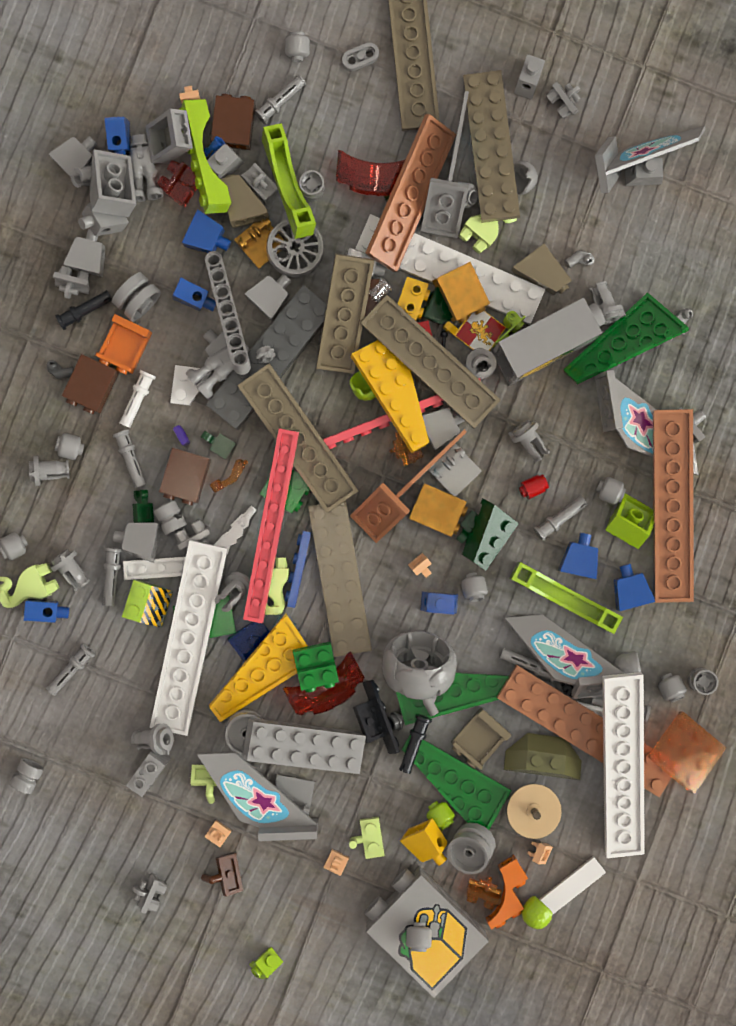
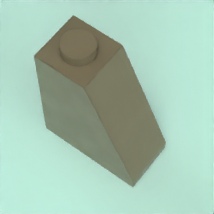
[220,174,270,228]
[512,244,572,295]

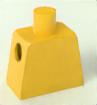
[400,818,447,866]

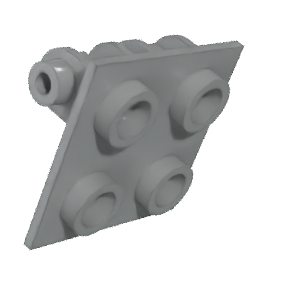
[429,444,482,497]
[275,774,315,816]

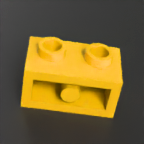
[398,277,431,321]

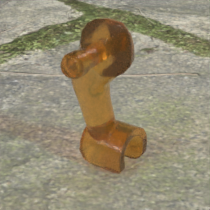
[210,459,248,492]

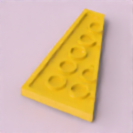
[350,340,429,453]
[209,613,308,722]

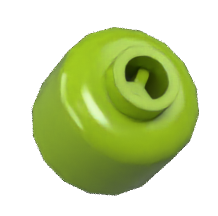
[426,801,455,831]

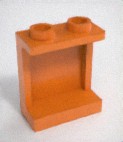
[95,314,152,375]

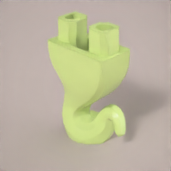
[459,214,517,254]
[265,557,289,615]
[0,563,60,608]

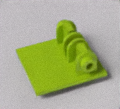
[493,311,526,348]

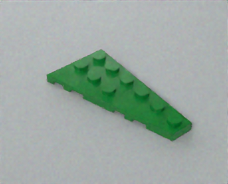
[563,293,689,385]
[396,673,509,725]
[402,735,512,830]

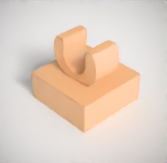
[179,85,201,104]
[408,553,432,578]
[205,820,232,847]
[527,842,553,864]
[323,849,349,876]

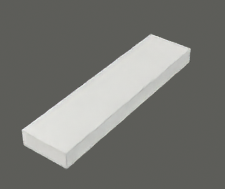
[123,557,186,580]
[539,856,606,914]

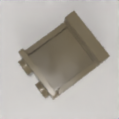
[451,708,511,770]

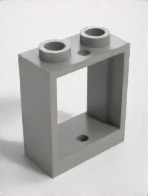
[146,108,193,164]
[126,751,171,797]

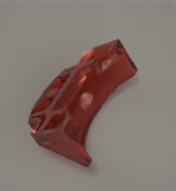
[336,150,406,196]
[283,651,365,715]

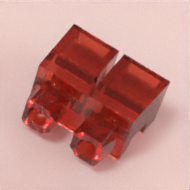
[157,160,197,208]

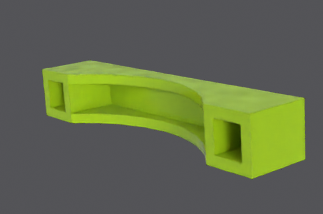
[179,99,231,214]
[261,123,316,239]
[509,562,623,634]

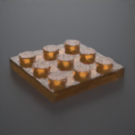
[648,711,727,794]

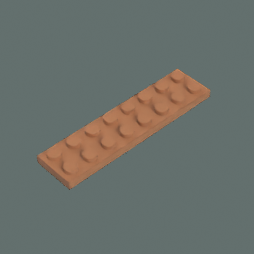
[365,114,456,272]

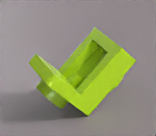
[249,947,283,979]

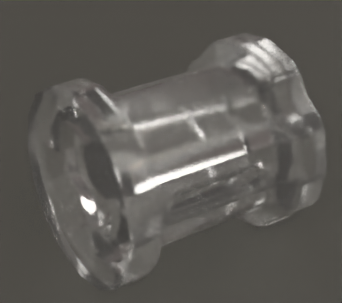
[369,278,393,303]

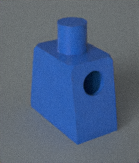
[105,117,131,155]
[182,210,231,253]
[172,278,216,312]
[558,533,598,579]
[614,564,655,611]
[420,591,458,614]
[23,599,70,622]

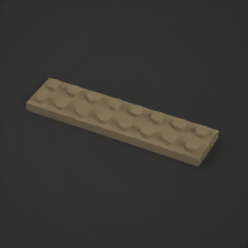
[388,0,440,131]
[463,70,520,223]
[361,295,500,429]
[237,363,358,513]
[308,500,372,657]

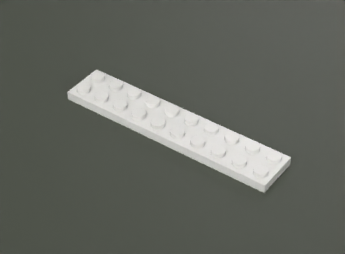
[355,214,545,325]
[150,540,228,736]
[602,672,644,858]

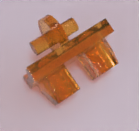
[389,432,423,466]
[467,876,502,910]

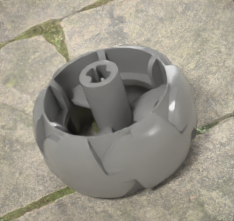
[382,631,457,700]

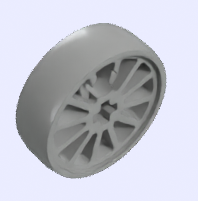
[266,219,324,278]

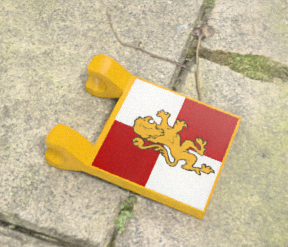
[443,311,507,351]

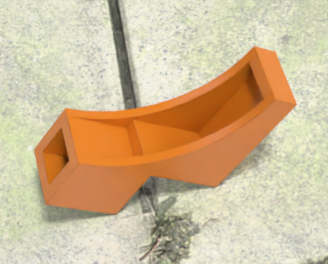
[486,855,528,930]

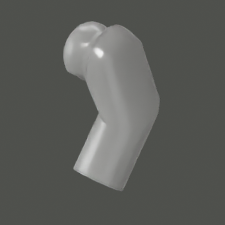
[565,251,595,268]
[676,309,693,336]
[423,695,439,717]

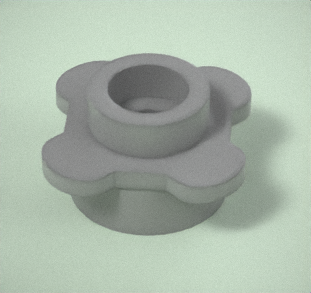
[256,346,276,363]

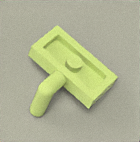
[190,765,217,804]
[349,816,385,859]

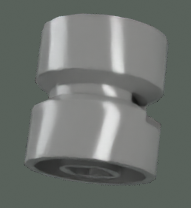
[299,170,325,201]
[153,501,188,536]
[687,667,718,695]
[9,758,44,794]

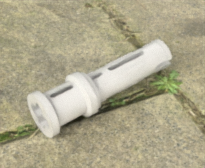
[119,370,156,428]

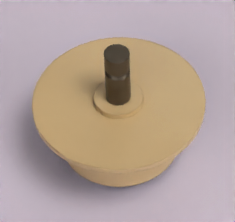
[507,784,562,839]

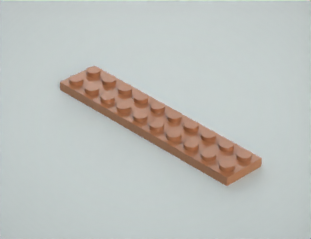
[653,409,694,603]
[496,665,679,798]

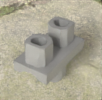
[546,82,581,119]
[241,163,278,202]
[53,266,90,299]
[175,519,211,550]
[132,873,167,914]

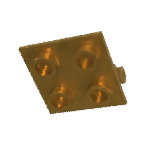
[234,218,284,269]

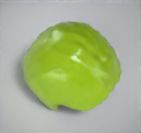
[349,371,376,401]
[521,896,553,929]

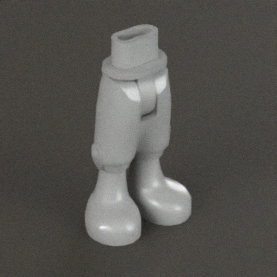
[130,134,163,202]
[186,344,250,400]

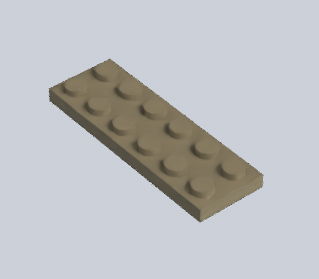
[316,253,374,374]

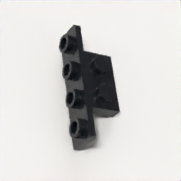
[353,680,400,754]

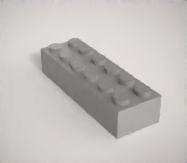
[242,718,366,774]

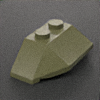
[504,733,582,780]

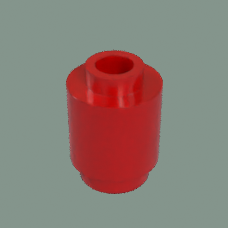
[519,474,549,500]

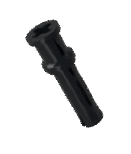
[55,290,112,330]
[399,714,432,774]

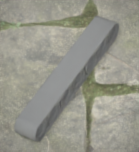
[205,251,251,375]

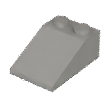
[90,149,136,217]

